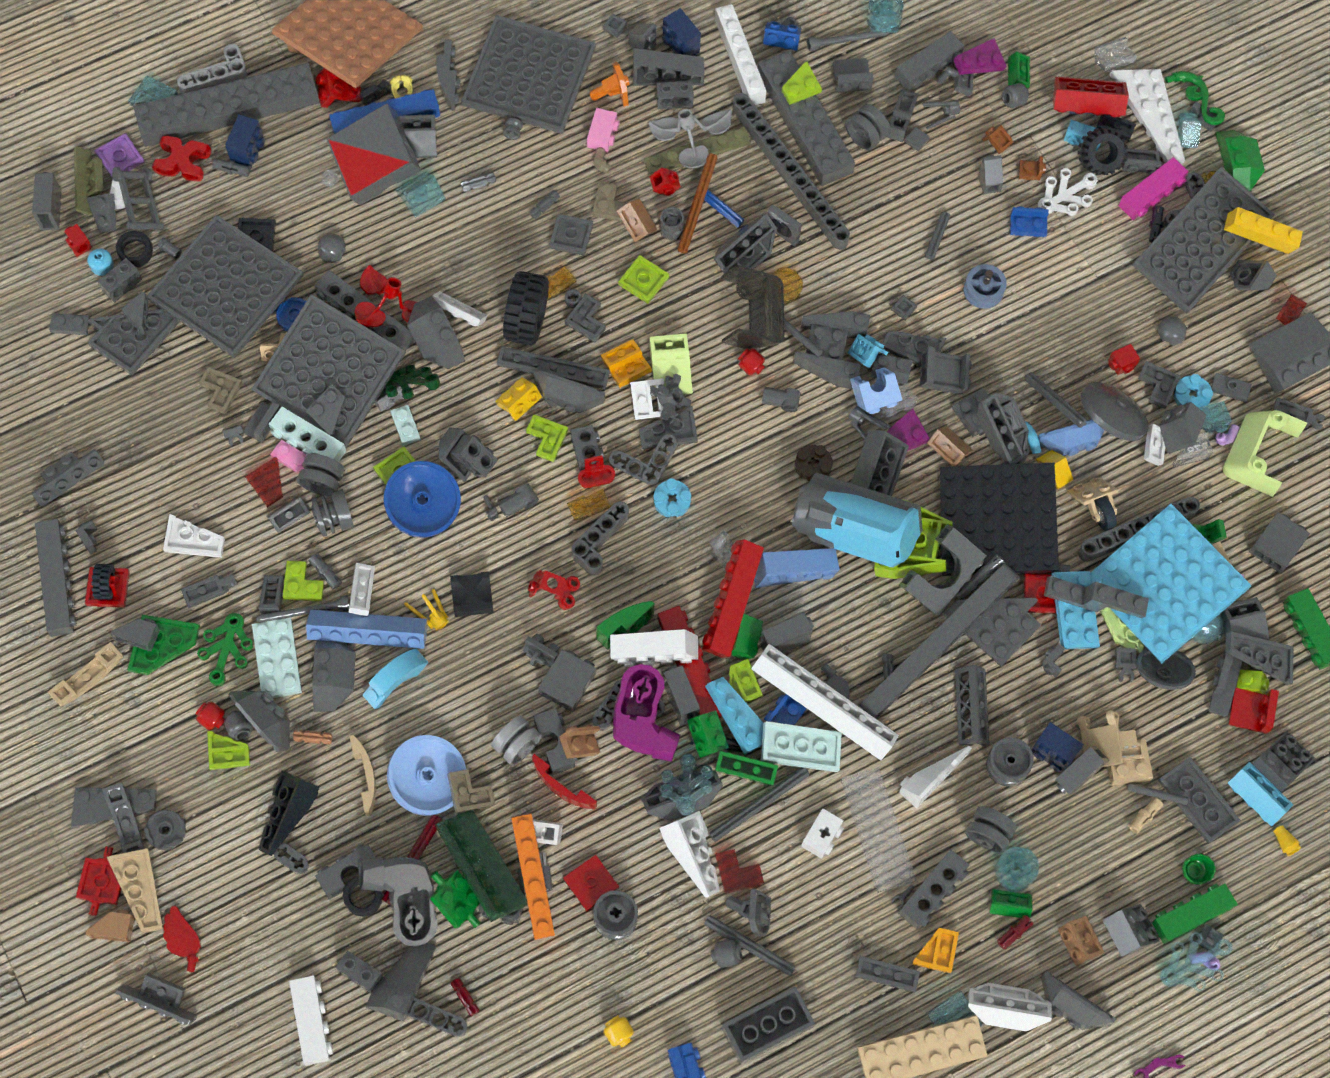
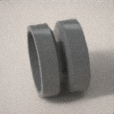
[845,104,891,151]
[296,453,345,496]
[986,737,1034,787]
[965,806,1017,854]
[593,891,638,940]

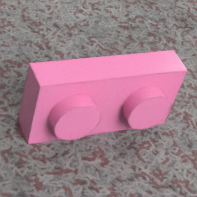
[270,440,306,474]

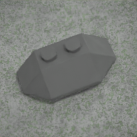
[713,213,777,277]
[407,296,465,369]
[533,369,605,413]
[977,392,1029,464]
[312,640,356,712]
[228,690,290,752]
[641,771,723,821]
[1041,971,1116,1030]

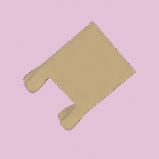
[1077,710,1123,767]

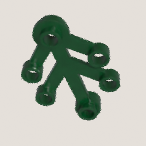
[385,365,440,399]

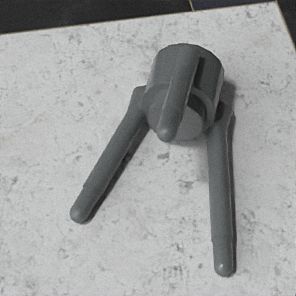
[923,100,960,130]
[849,406,891,440]

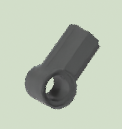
[762,387,801,412]
[498,483,539,517]

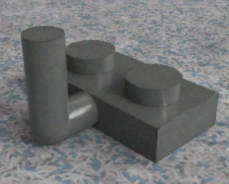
[936,65,974,96]

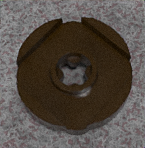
[795,445,833,482]

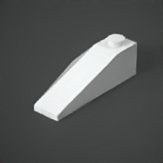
[899,746,972,809]
[659,811,720,897]

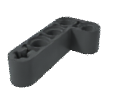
[572,501,629,576]

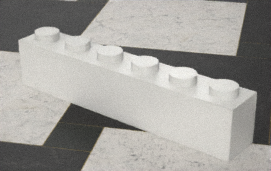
[715,4,766,105]

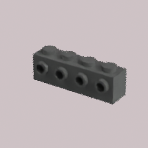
[895,31,964,91]

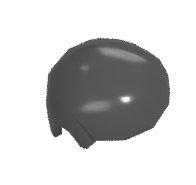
[318,233,346,263]
[1157,317,1186,346]

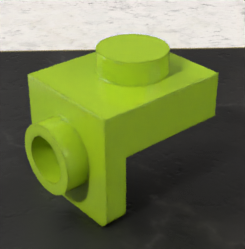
[1236,670,1269,694]

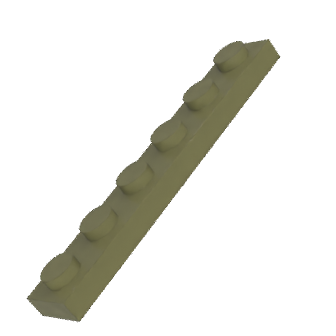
[644,126,751,176]

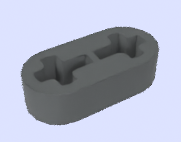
[274,843,309,874]

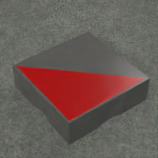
[326,103,421,205]

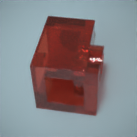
[1276,294,1307,325]

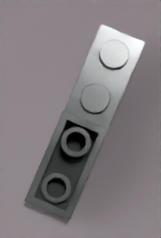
[436,39,461,111]

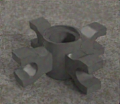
[650,374,691,420]

